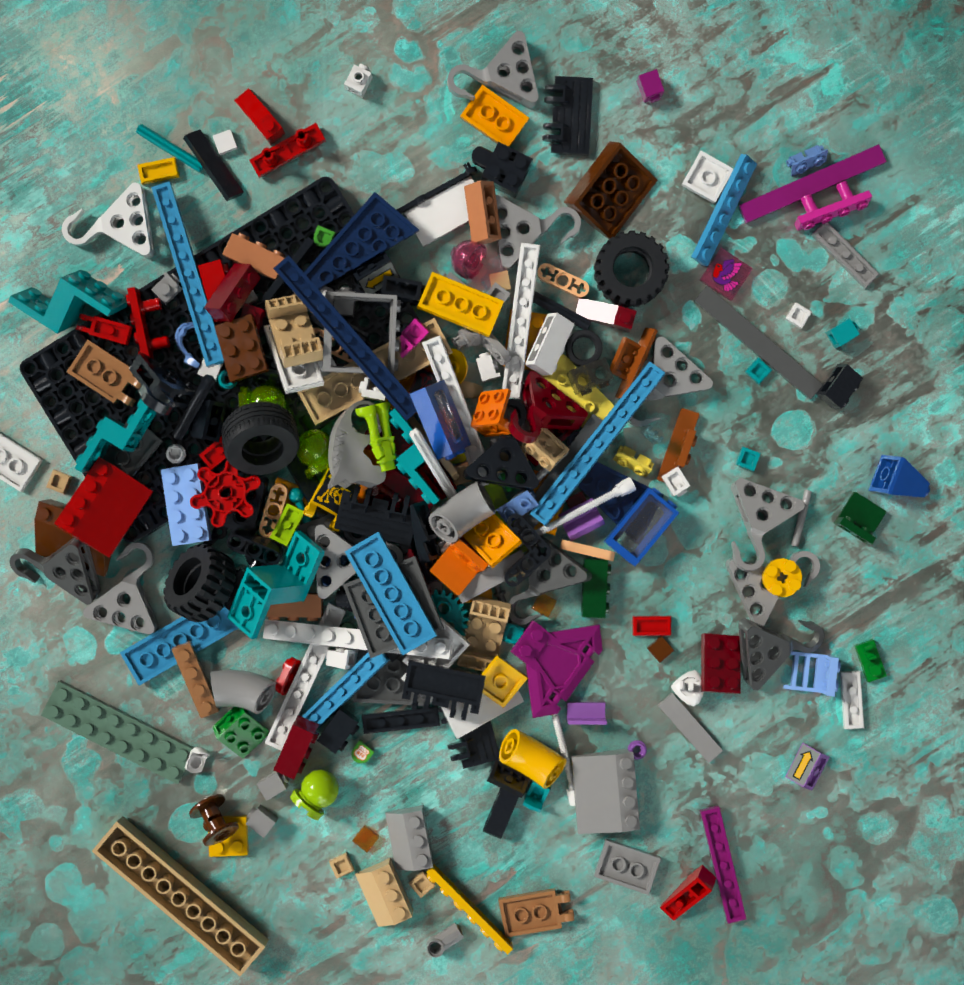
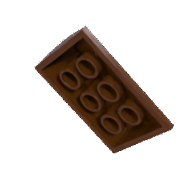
[564,141,658,239]
[34,499,111,577]

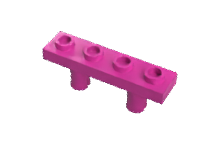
[794,181,872,231]

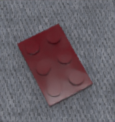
[701,633,741,694]

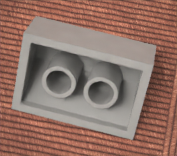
[385,805,434,871]

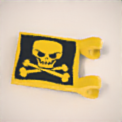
[303,468,356,532]

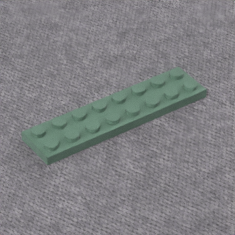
[41,680,194,784]

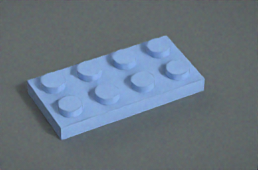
[161,463,212,546]

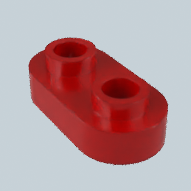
[275,657,301,695]

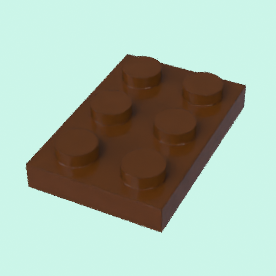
[214,314,269,383]

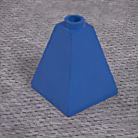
[869,455,930,498]

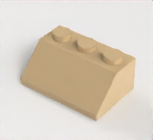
[355,858,413,927]

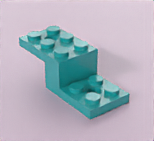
[75,399,157,473]
[389,408,440,505]

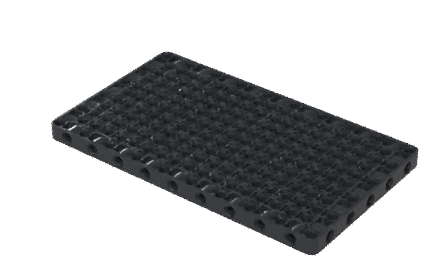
[20,177,421,542]

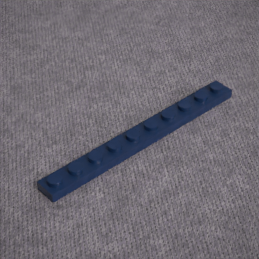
[273,255,417,421]

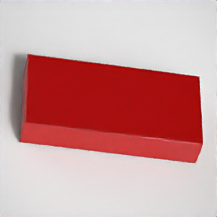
[632,616,671,636]

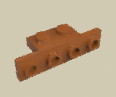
[608,327,658,399]
[657,408,699,482]

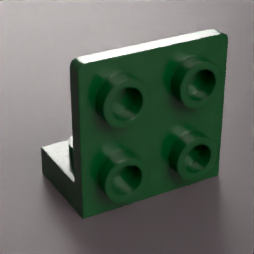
[834,492,886,544]

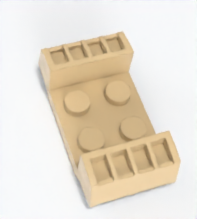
[265,295,323,368]
[457,596,511,671]

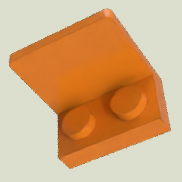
[470,388,511,437]
[430,539,489,596]

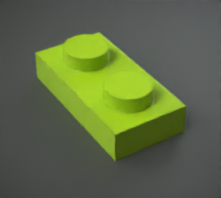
[270,503,304,547]

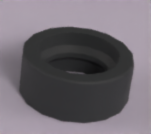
[565,330,603,367]

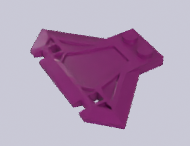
[510,621,603,718]

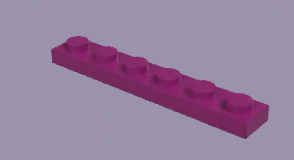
[700,806,746,924]

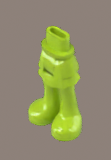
[355,401,396,472]

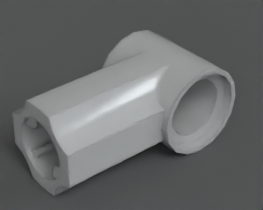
[427,922,464,957]

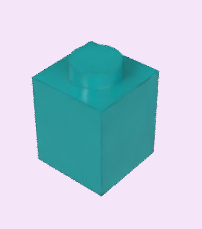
[825,318,860,349]

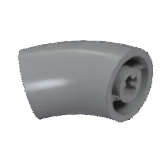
[429,481,496,543]
[210,670,276,714]

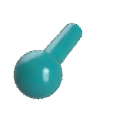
[288,488,311,523]

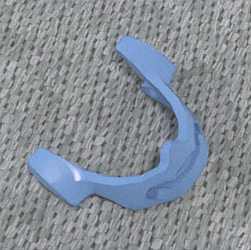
[175,322,200,368]

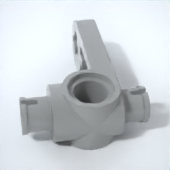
[452,328,511,365]

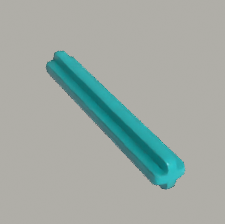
[136,124,203,172]

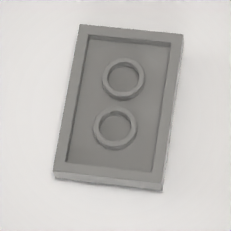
[594,839,661,895]

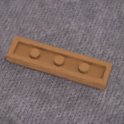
[171,641,220,718]

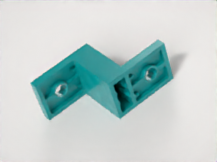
[8,270,128,334]
[227,531,325,639]

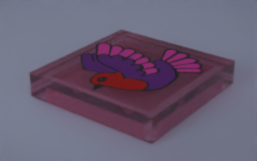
[699,248,753,301]

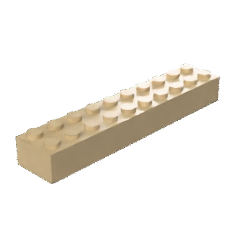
[92,816,269,976]

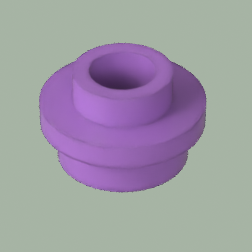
[627,740,647,760]

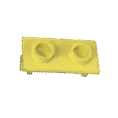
[612,445,654,477]

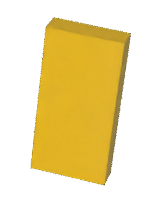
[137,157,180,185]

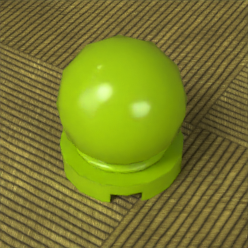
[290,769,339,821]

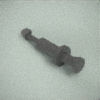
[493,583,513,623]

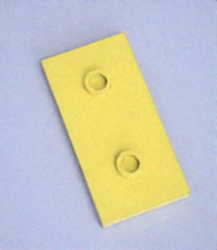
[537,354,614,428]

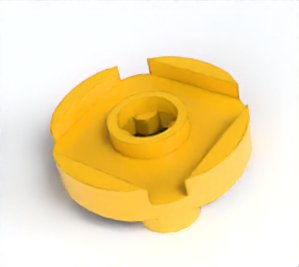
[762,558,802,597]

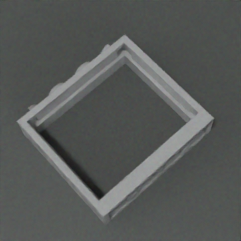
[323,291,401,375]

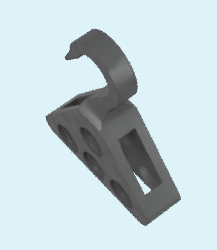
[509,535,592,625]
[9,538,101,605]
[738,618,825,690]

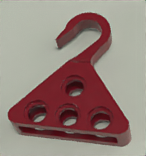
[508,371,588,443]

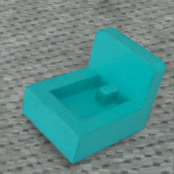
[523,780,551,813]

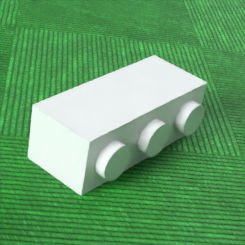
[525,313,574,376]

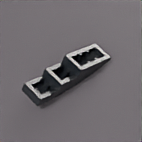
[381,275,426,306]
[410,501,442,584]

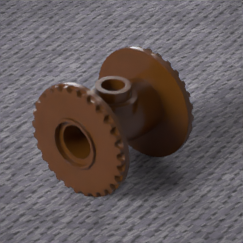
[189,794,239,846]

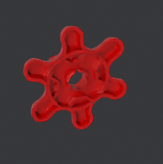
[190,461,261,528]

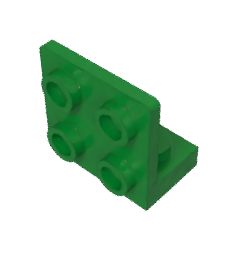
[212,707,270,758]

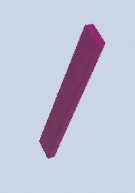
[738,144,887,224]

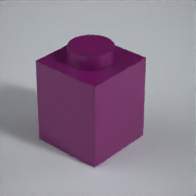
[636,69,664,103]

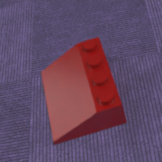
[54,457,153,558]

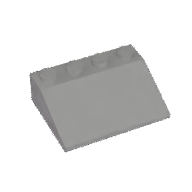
[571,749,640,834]

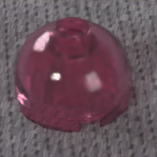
[450,240,487,280]

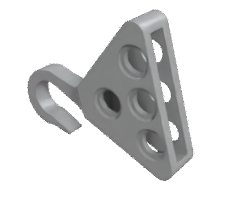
[447,31,539,108]
[496,195,581,271]
[628,337,713,427]
[731,478,805,572]
[315,524,404,599]
[83,542,159,634]
[725,551,820,626]

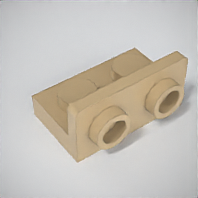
[522,428,570,471]

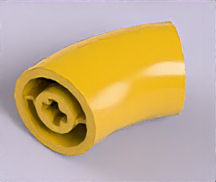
[499,729,567,789]

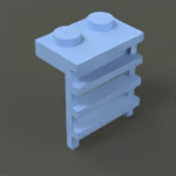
[783,651,841,697]

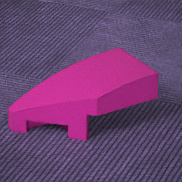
[400,318,430,358]

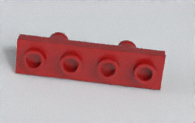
[249,123,326,178]
[126,287,170,359]

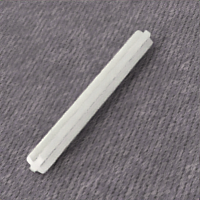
[409,428,457,499]

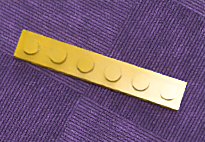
[426,864,513,955]

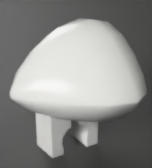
[671,670,704,706]

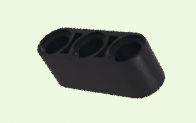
[226,528,284,565]
[483,788,519,839]

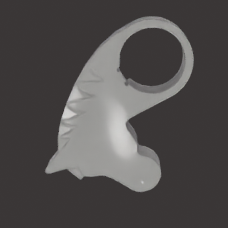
[328,400,386,489]

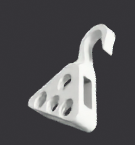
[62,182,155,259]

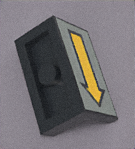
[352,251,400,294]

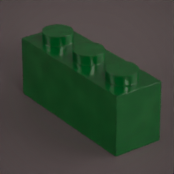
[581,559,611,618]

